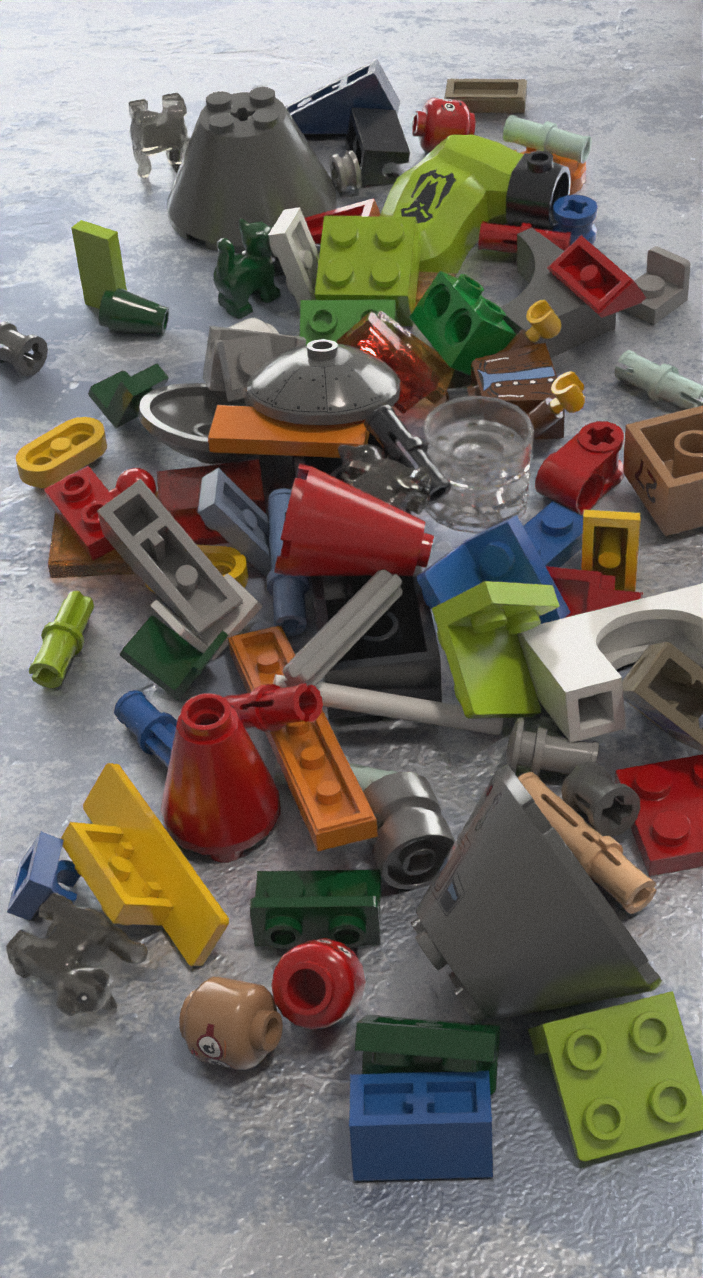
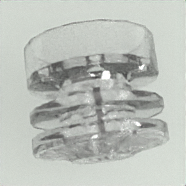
[423,396,534,534]

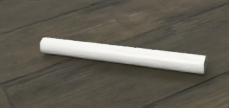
[273,674,503,735]

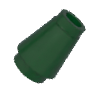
[99,288,169,335]

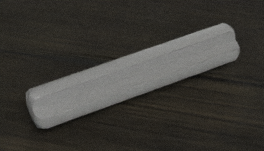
[283,569,402,687]

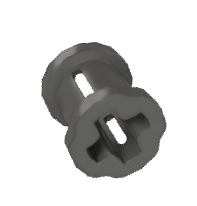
[0,321,48,377]
[561,762,640,837]

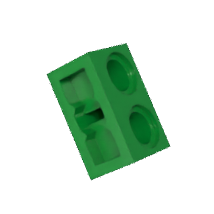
[409,271,516,376]

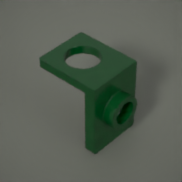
[119,615,229,701]

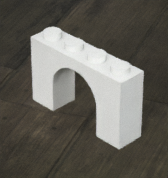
[518,583,703,743]

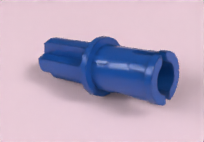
[114,690,177,767]

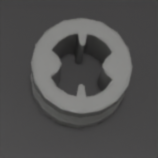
[329,151,362,193]

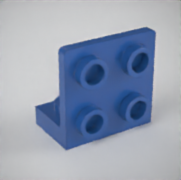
[417,515,570,638]

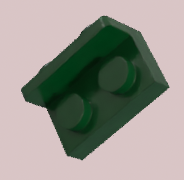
[250,869,382,949]
[355,1014,501,1095]

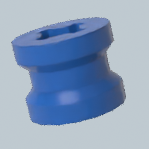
[553,195,598,245]

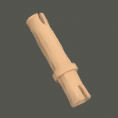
[518,772,657,914]

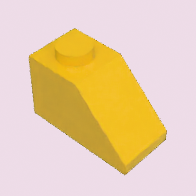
[581,510,641,592]

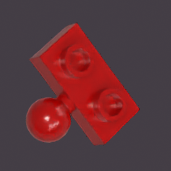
[44,466,157,561]

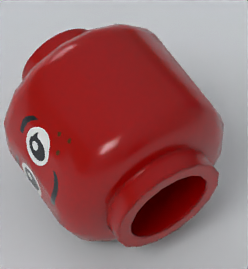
[412,98,476,153]
[271,938,366,1030]

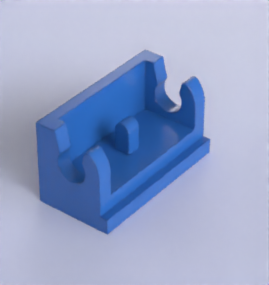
[349,1071,493,1181]

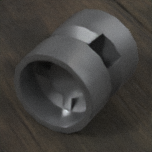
[363,772,455,889]

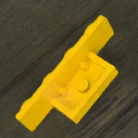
[60,763,229,966]

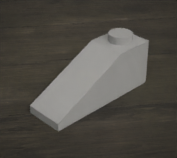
[97,479,243,636]

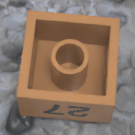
[623,406,703,536]

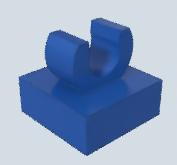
[7,831,81,921]

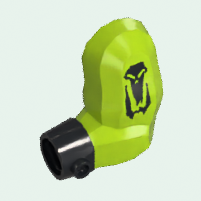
[380,135,571,286]

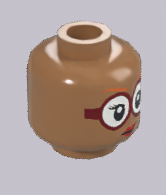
[179,977,283,1070]

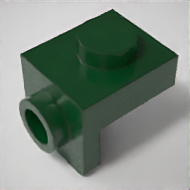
[88,363,169,428]

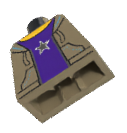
[622,642,703,752]

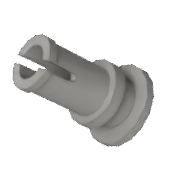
[506,718,599,775]

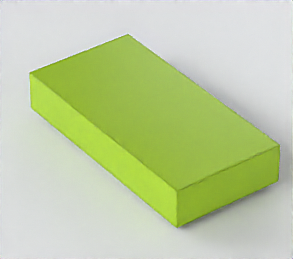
[71,220,127,309]

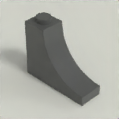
[500,228,616,358]

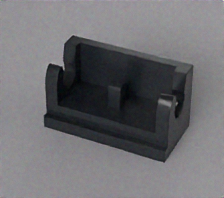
[345,107,410,188]

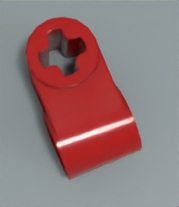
[535,421,624,515]

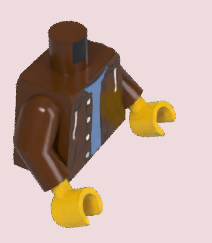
[446,300,585,443]

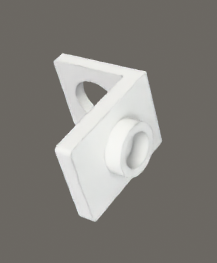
[151,574,262,661]

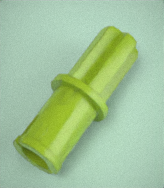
[28,591,94,688]

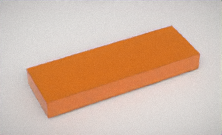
[208,405,370,459]

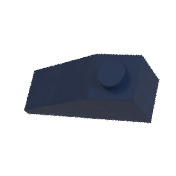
[285,59,400,134]

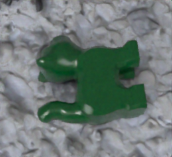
[213,218,281,319]

